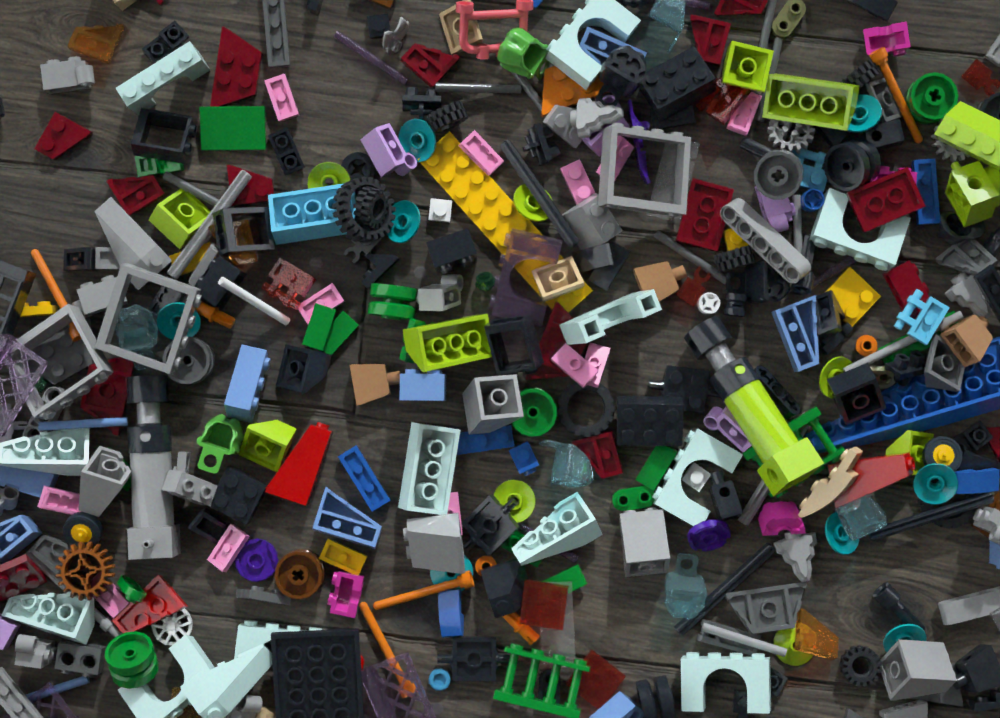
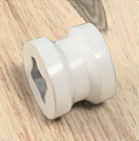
[697,293,720,315]

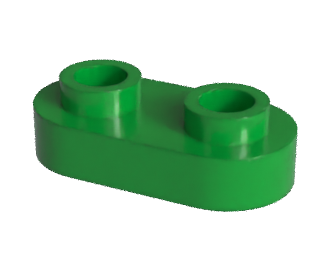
[612,486,655,511]
[117,575,147,604]

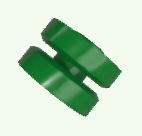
[904,72,959,125]
[367,283,418,320]
[512,387,557,437]
[105,631,159,689]

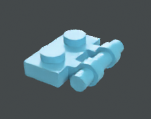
[782,147,827,193]
[894,289,950,345]

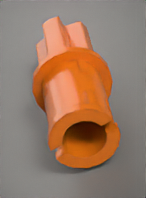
[195,300,235,328]
[502,612,540,645]

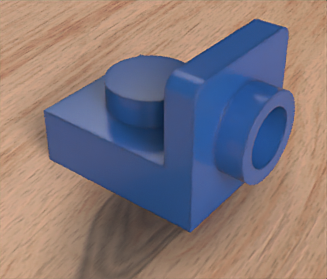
[509,441,539,476]

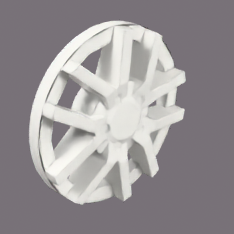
[151,608,193,645]

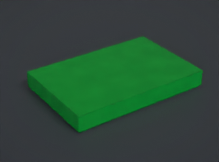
[199,106,267,150]

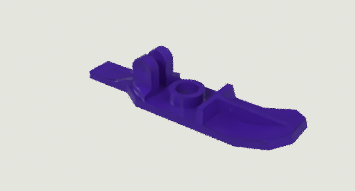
[627,100,650,185]

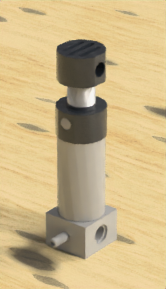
[126,375,181,560]

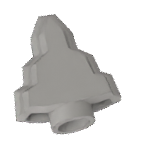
[570,98,624,139]
[944,272,992,318]
[773,531,817,582]

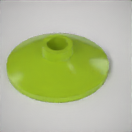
[307,162,350,189]
[513,184,553,222]
[819,357,852,399]
[494,480,535,523]
[773,622,817,666]

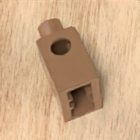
[632,261,687,302]
[940,315,993,367]
[350,364,400,406]

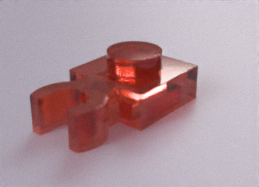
[961,59,1000,96]
[675,266,711,307]

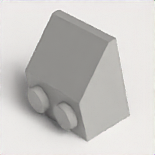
[562,193,622,250]

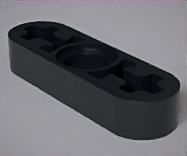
[754,365,800,420]

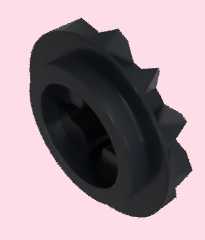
[341,152,375,180]

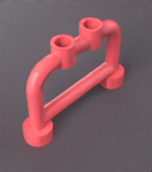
[456,0,533,59]

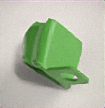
[497,27,550,80]
[197,414,244,474]

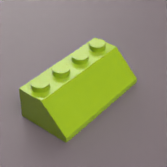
[762,73,860,131]
[934,101,1000,171]
[403,314,492,372]

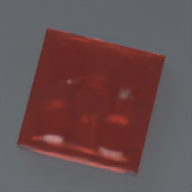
[520,580,569,630]
[565,649,626,709]

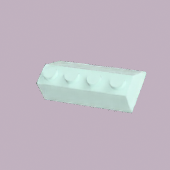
[398,422,460,515]

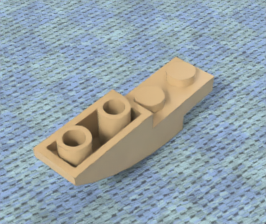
[798,447,863,518]

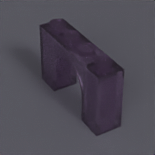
[489,228,563,327]

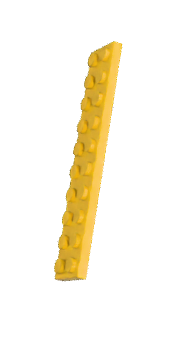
[418,131,593,313]

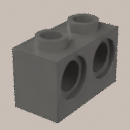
[55,640,107,678]

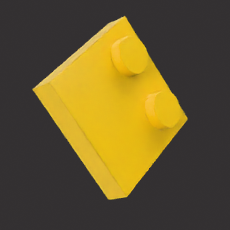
[825,267,881,327]

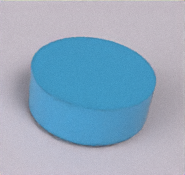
[429,668,451,691]

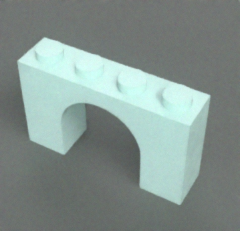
[545,0,641,90]
[116,41,210,116]
[809,188,911,271]
[559,289,662,345]
[652,428,743,526]
[234,620,322,659]
[118,635,215,718]
[681,652,771,714]

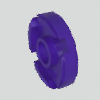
[687,520,731,551]
[235,538,279,582]

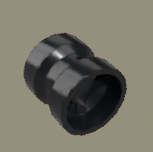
[723,293,747,317]

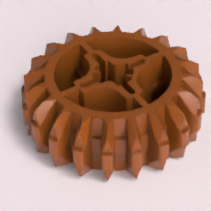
[55,541,115,601]

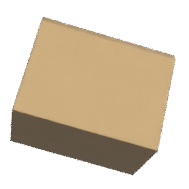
[439,0,483,54]
[532,256,585,302]

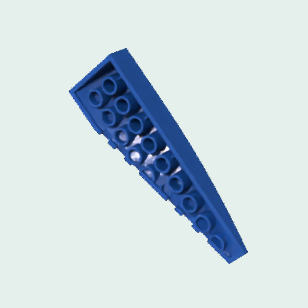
[805,336,1000,453]

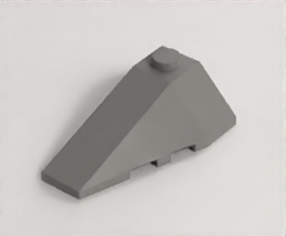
[94,197,172,290]

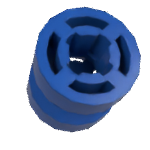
[800,188,825,212]

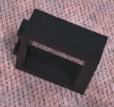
[131,108,197,164]
[212,207,275,256]
[484,314,544,375]

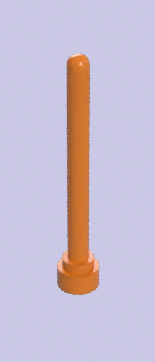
[869,47,923,143]
[31,249,82,342]
[373,570,474,610]
[359,602,418,699]

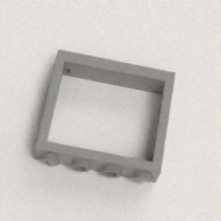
[598,123,691,217]
[94,263,202,374]
[0,304,114,420]

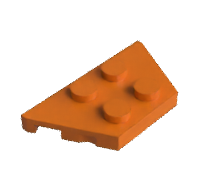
[541,66,609,117]

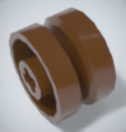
[274,549,325,599]

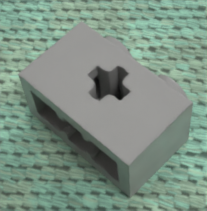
[162,470,217,506]

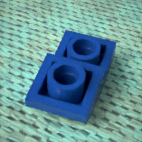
[955,468,1000,494]
[438,590,464,637]

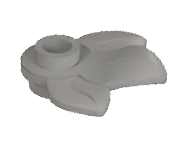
[382,17,409,55]

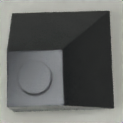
[276,344,332,393]
[480,558,534,618]

